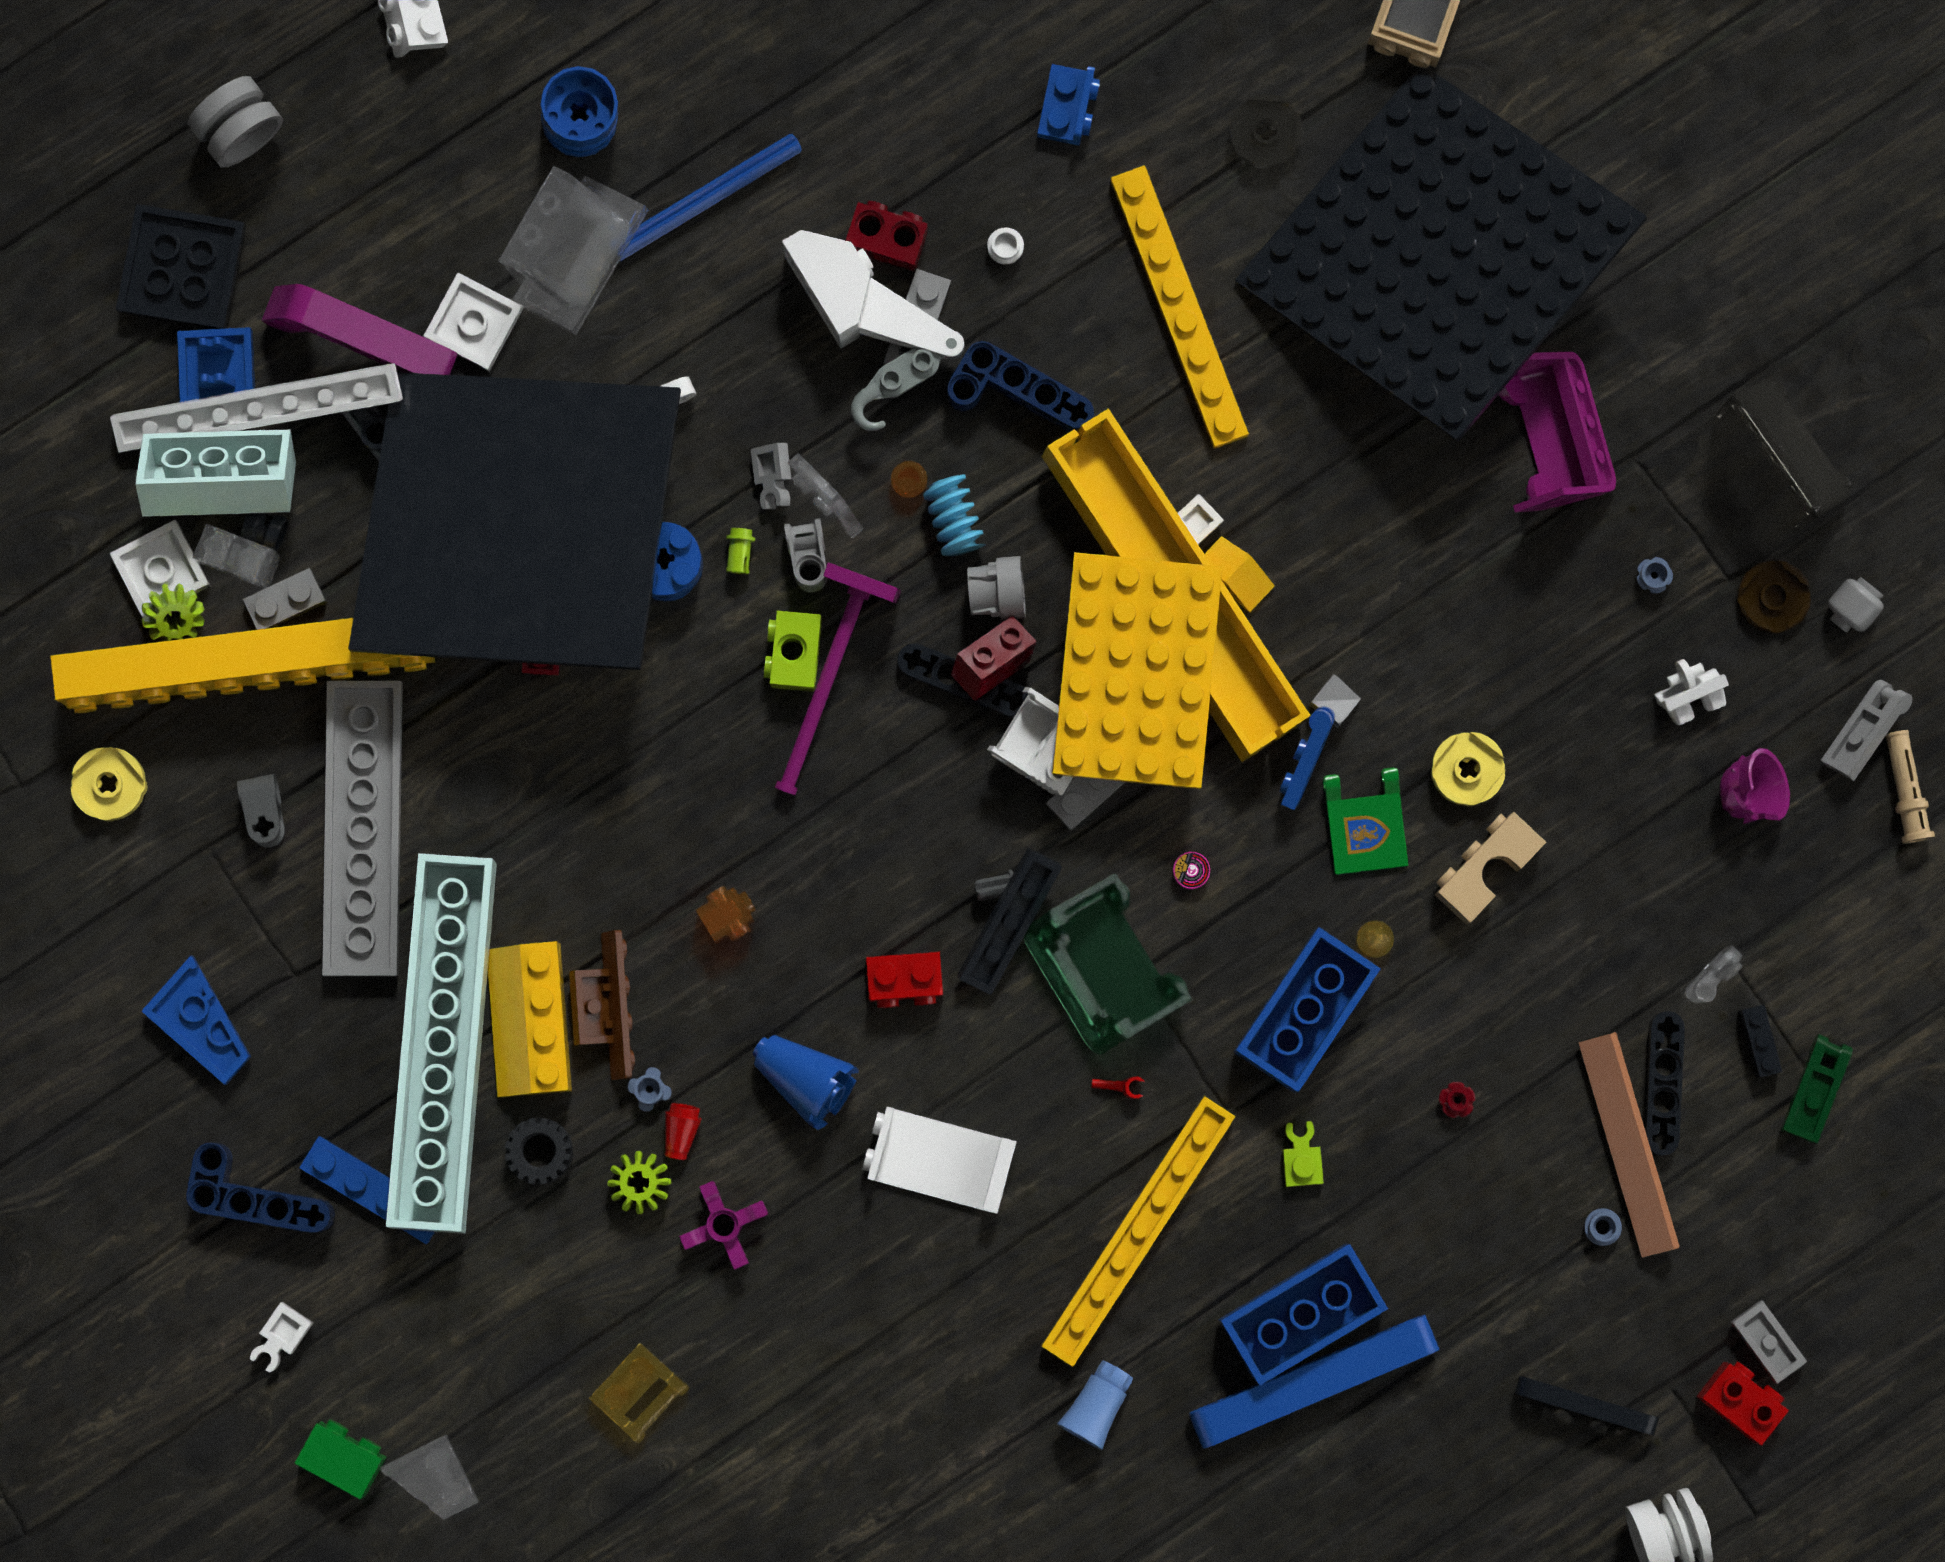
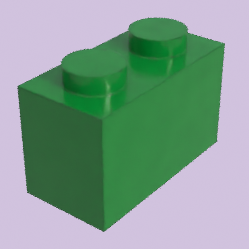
[294,1419,387,1499]

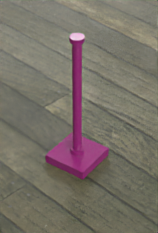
[775,562,902,795]

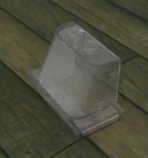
[498,166,649,335]

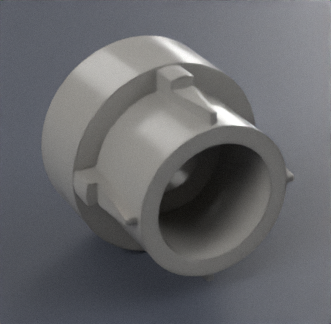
[967,556,1026,620]

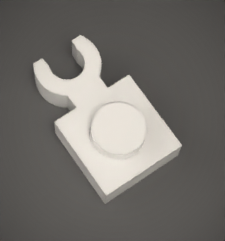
[250,1302,313,1372]

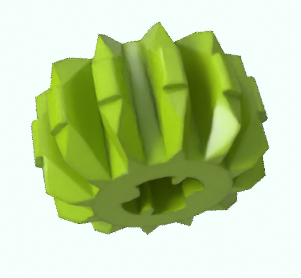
[141,583,205,642]
[607,1151,672,1214]

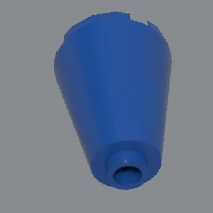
[752,1035,859,1130]

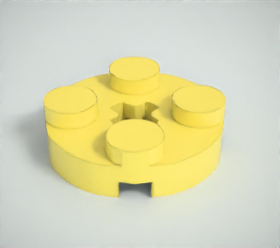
[1430,732,1505,807]
[71,747,148,822]

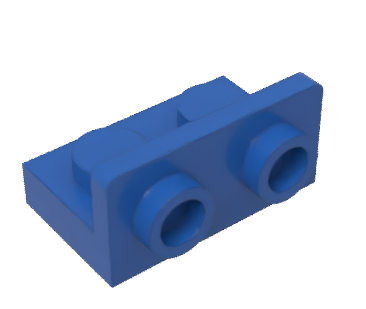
[1037,64,1100,146]

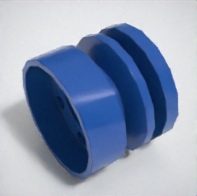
[541,66,618,157]

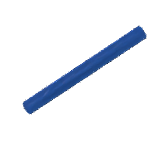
[609,134,802,261]

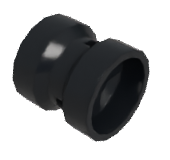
[240,513,289,552]

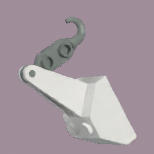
[782,230,964,431]

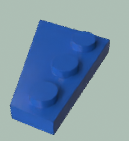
[142,955,251,1085]

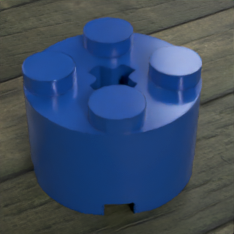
[651,522,703,601]

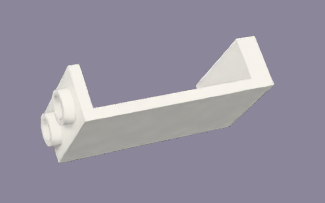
[862,1107,1016,1214]

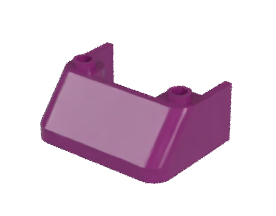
[1499,352,1616,513]

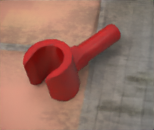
[1091,1076,1145,1099]

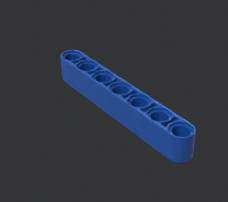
[1188,1314,1440,1449]

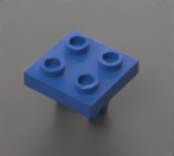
[177,327,255,402]

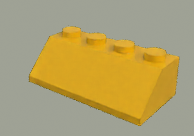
[488,941,572,1098]

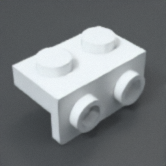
[378,0,448,57]

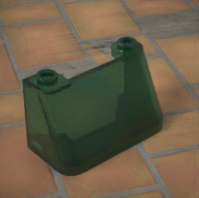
[1024,873,1193,1055]

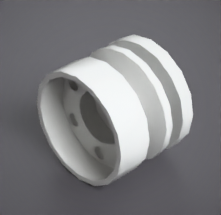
[1625,1488,1713,1562]

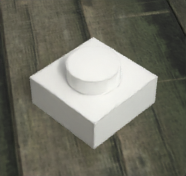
[1178,494,1224,545]

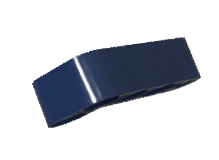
[947,341,1094,432]
[186,1143,335,1232]

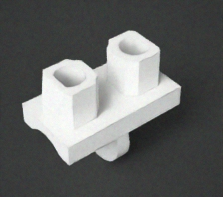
[1654,659,1729,725]

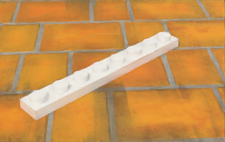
[110,363,403,452]

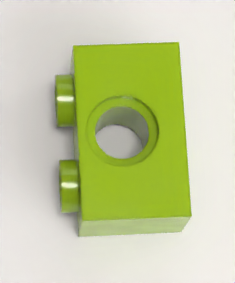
[764,611,822,692]

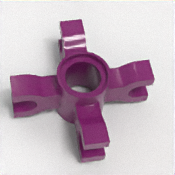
[679,1181,769,1269]

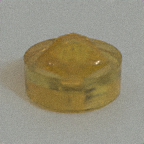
[1356,921,1394,958]

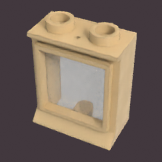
[1368,0,1460,68]

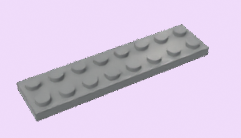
[322,681,403,976]

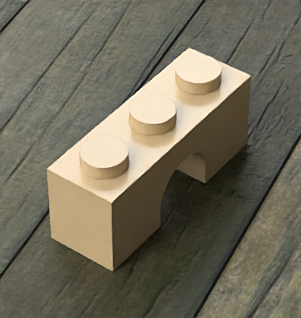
[1434,812,1546,925]

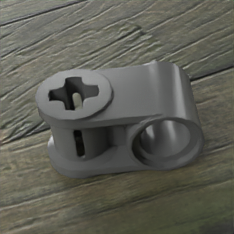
[237,774,285,848]

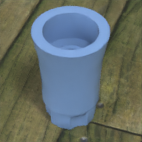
[1057,1360,1133,1450]

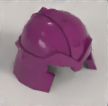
[1719,748,1790,824]

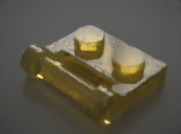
[589,1343,690,1444]

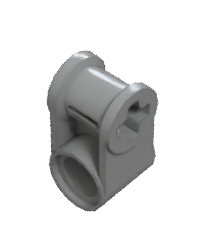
[784,518,827,592]

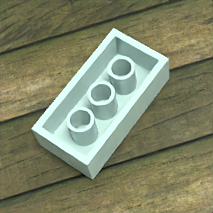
[135,429,296,517]

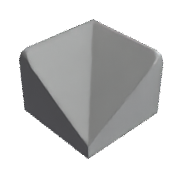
[1309,674,1361,728]

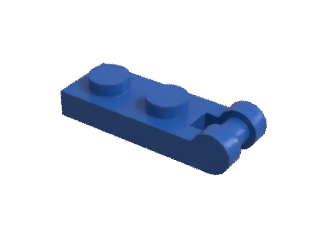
[1279,706,1335,810]

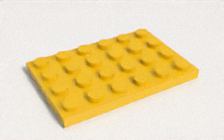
[1053,552,1222,789]

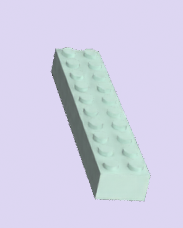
[386,853,497,1234]

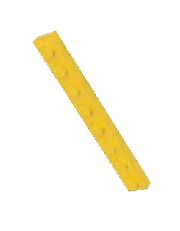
[1110,165,1249,449]
[1042,1096,1236,1367]

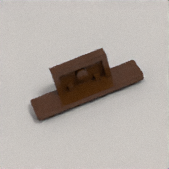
[569,930,635,1080]

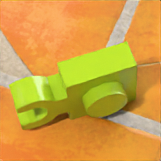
[1282,1121,1324,1187]

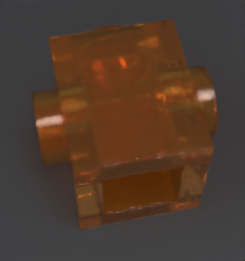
[696,886,756,944]

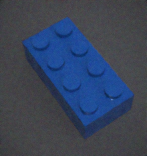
[1233,927,1381,1093]
[1218,1244,1388,1386]

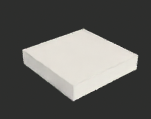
[423,273,523,372]
[110,520,210,618]

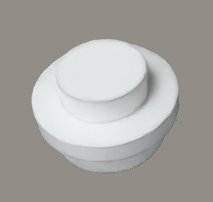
[987,228,1024,264]

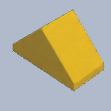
[1205,536,1275,613]

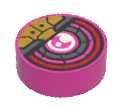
[1173,852,1210,889]

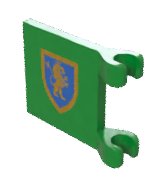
[1323,767,1409,875]

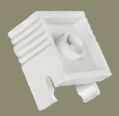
[987,687,1073,796]

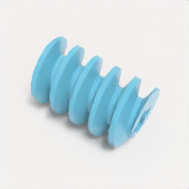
[923,474,986,556]

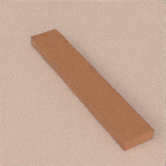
[1579,1032,1680,1257]

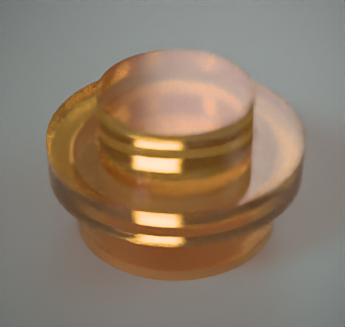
[891,461,927,498]

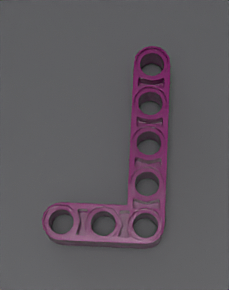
[261,284,458,375]

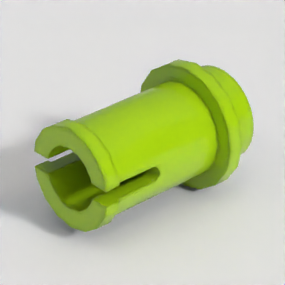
[726,528,755,575]

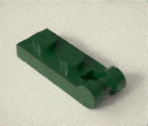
[1780,1034,1853,1144]

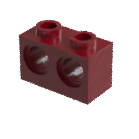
[845,201,928,272]
[951,616,1037,701]

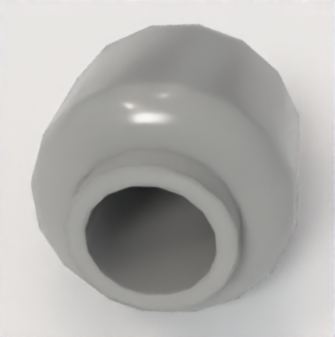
[1828,577,1884,633]

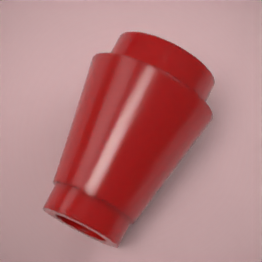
[665,1103,702,1160]

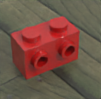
[1696,1361,1789,1446]

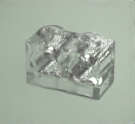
[192,524,281,589]

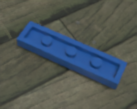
[299,1136,435,1244]

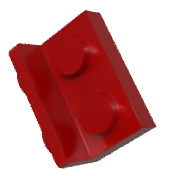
[866,952,943,1008]

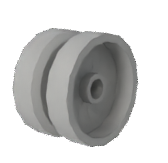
[187,76,283,167]

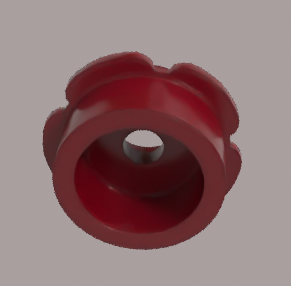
[1439,1081,1476,1118]

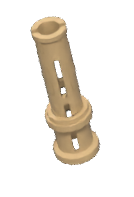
[1885,730,1935,844]

